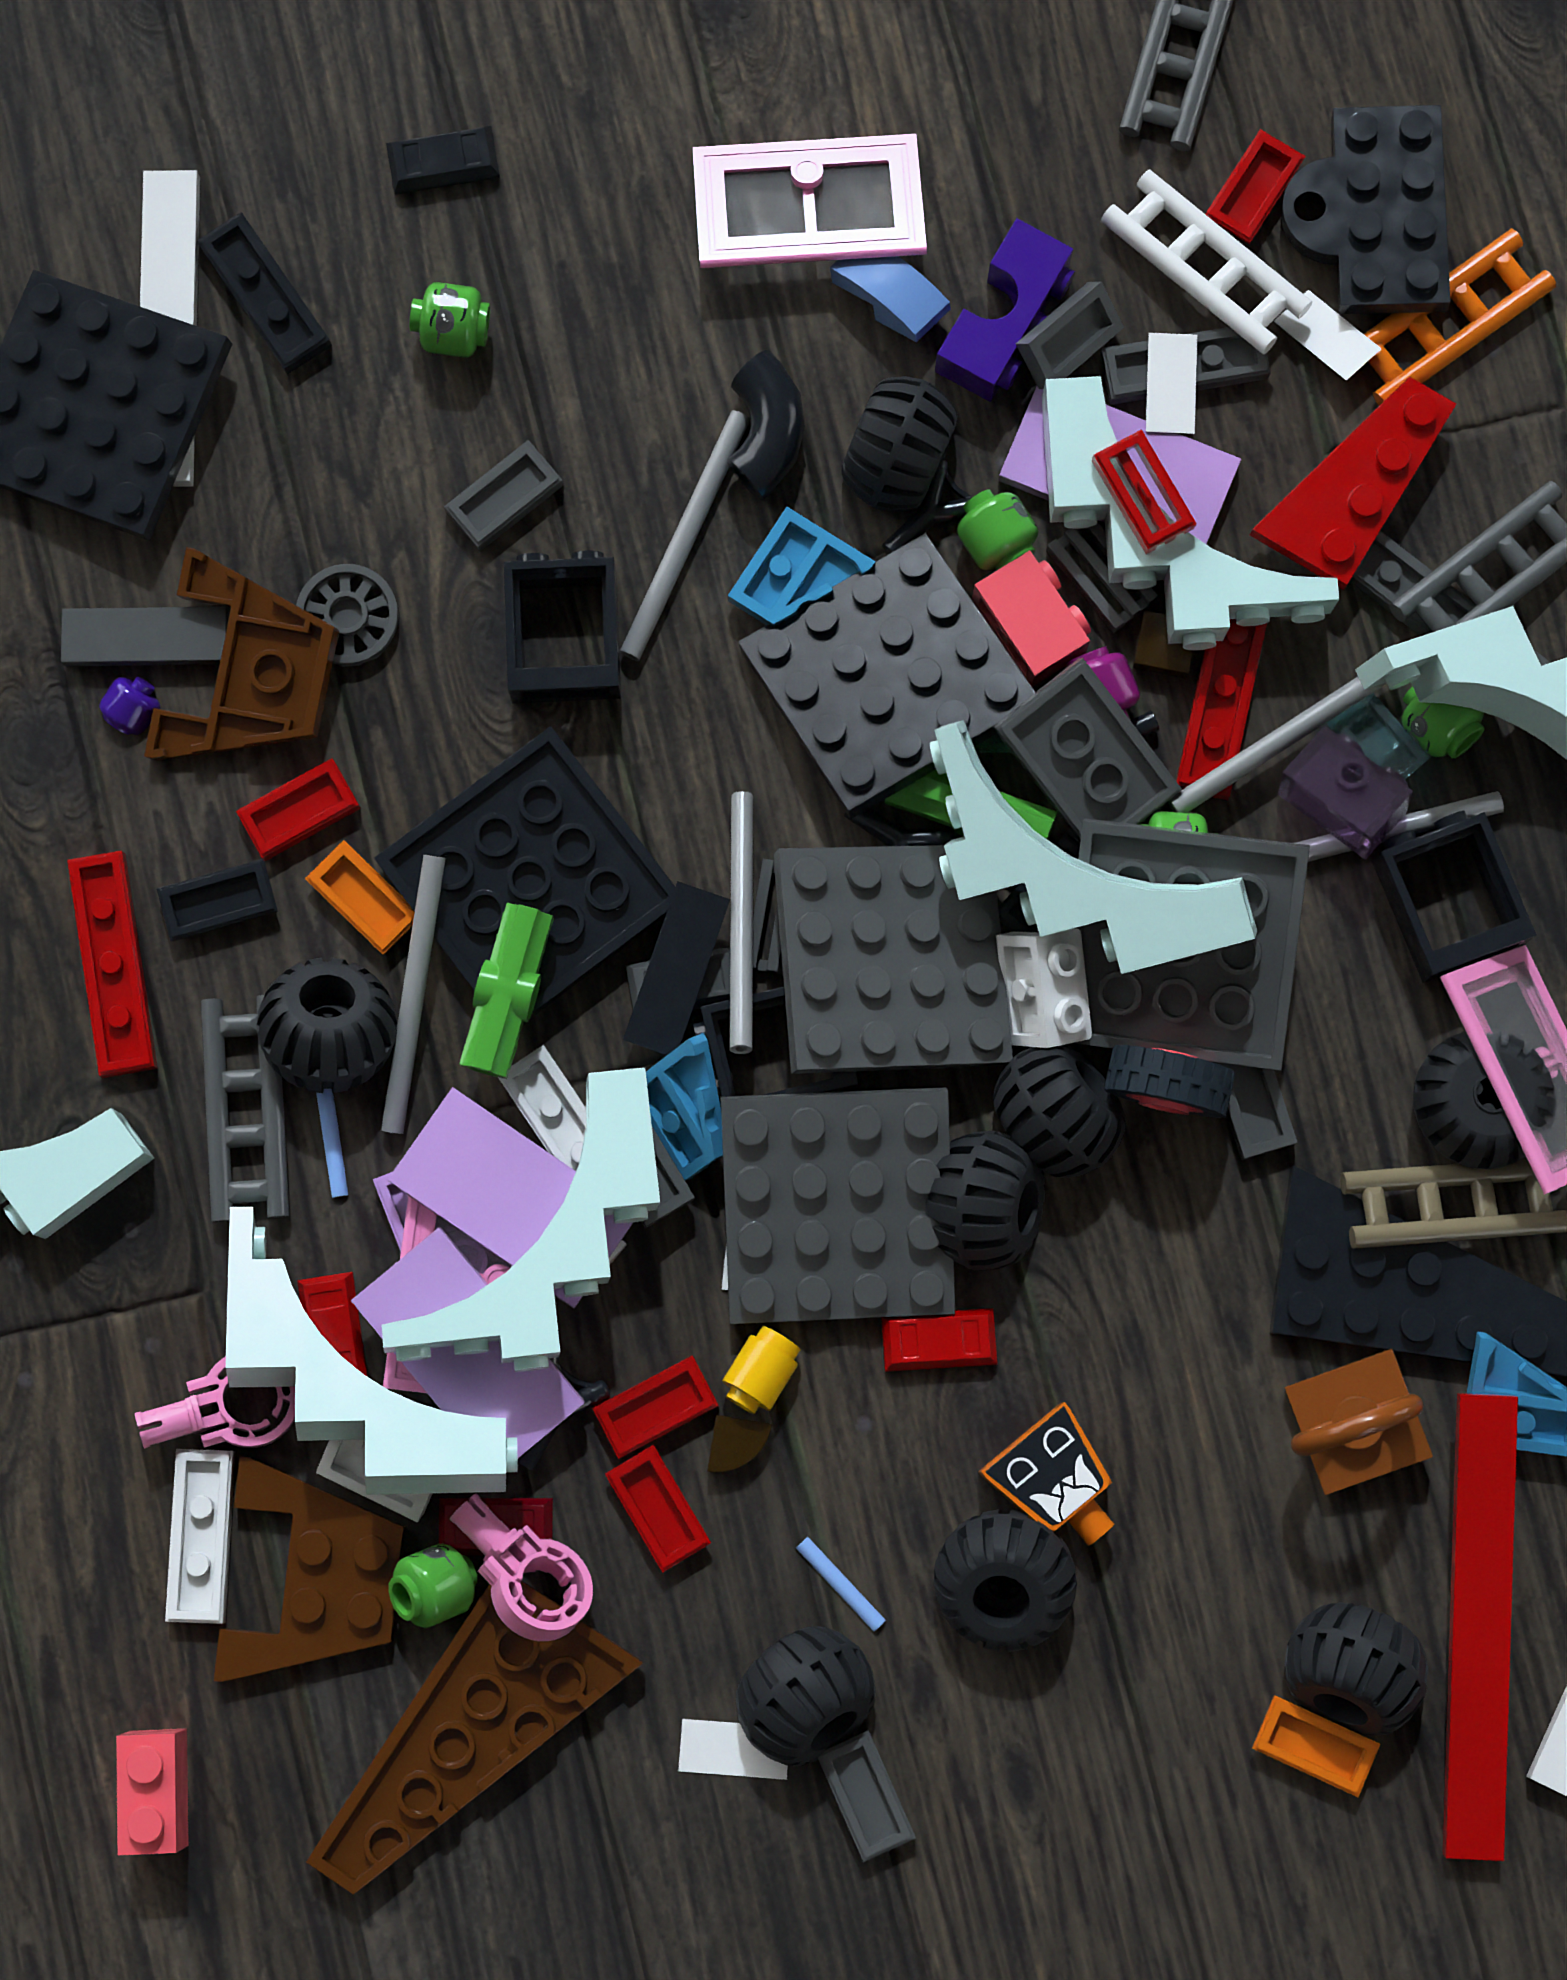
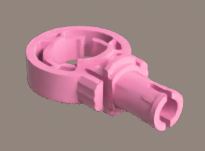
[135,1356,295,1449]
[450,1493,593,1641]

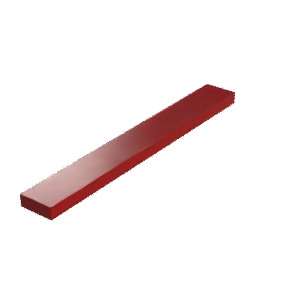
[1443,1393,1518,1861]

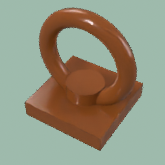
[1284,1349,1433,1495]

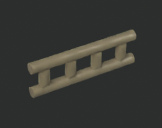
[1340,1158,1567,1249]

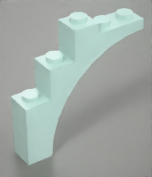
[1042,376,1339,650]
[930,720,1257,974]
[381,1068,660,1372]
[0,1108,154,1239]

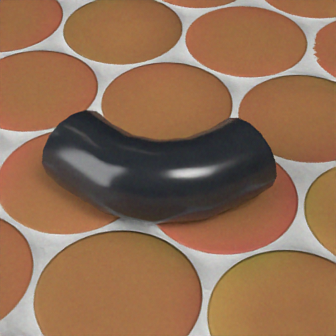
[727,350,805,501]

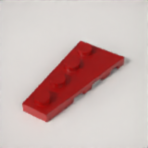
[1250,376,1456,590]

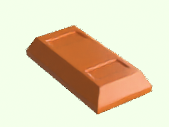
[305,840,415,955]
[1252,1695,1380,1797]

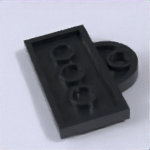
[1281,105,1450,314]

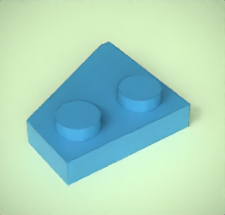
[728,507,875,627]
[646,1033,723,1181]
[1467,1332,1567,1457]

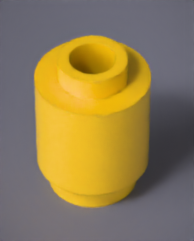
[722,1326,801,1414]

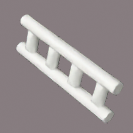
[1101,169,1313,354]

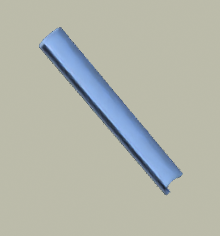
[316,1089,348,1198]
[796,1537,886,1632]

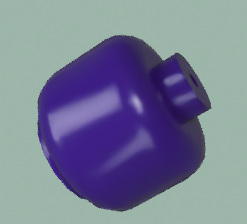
[99,677,160,735]

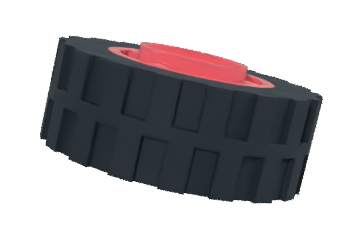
[1104,1045,1235,1118]

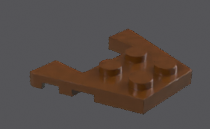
[144,547,339,761]
[214,1456,406,1682]

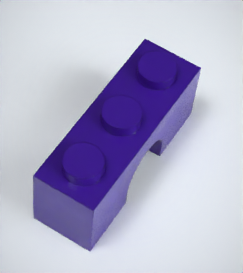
[935,218,1075,402]

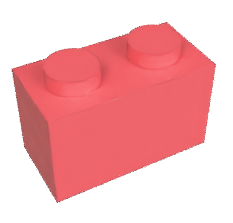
[972,550,1091,687]
[116,1729,189,1855]

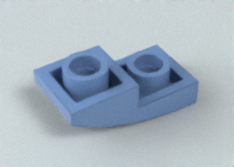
[830,256,951,342]

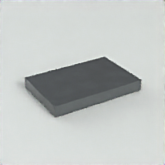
[993,658,1182,842]

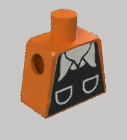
[978,1402,1114,1546]

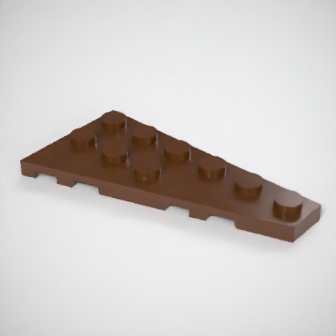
[306,1580,644,1895]

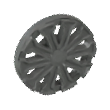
[296,564,399,667]

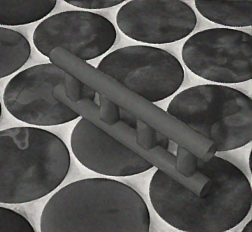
[1119,0,1233,151]
[1389,481,1567,632]
[200,995,290,1223]

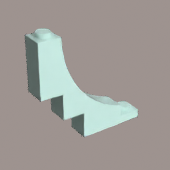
[1355,606,1567,760]
[226,1207,518,1495]

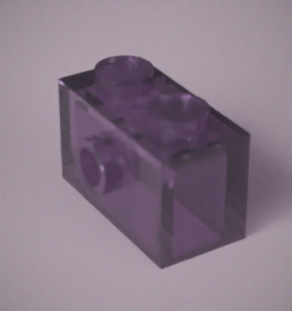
[1278,725,1413,860]

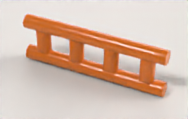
[1364,228,1557,406]

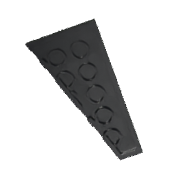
[1269,1165,1567,1377]

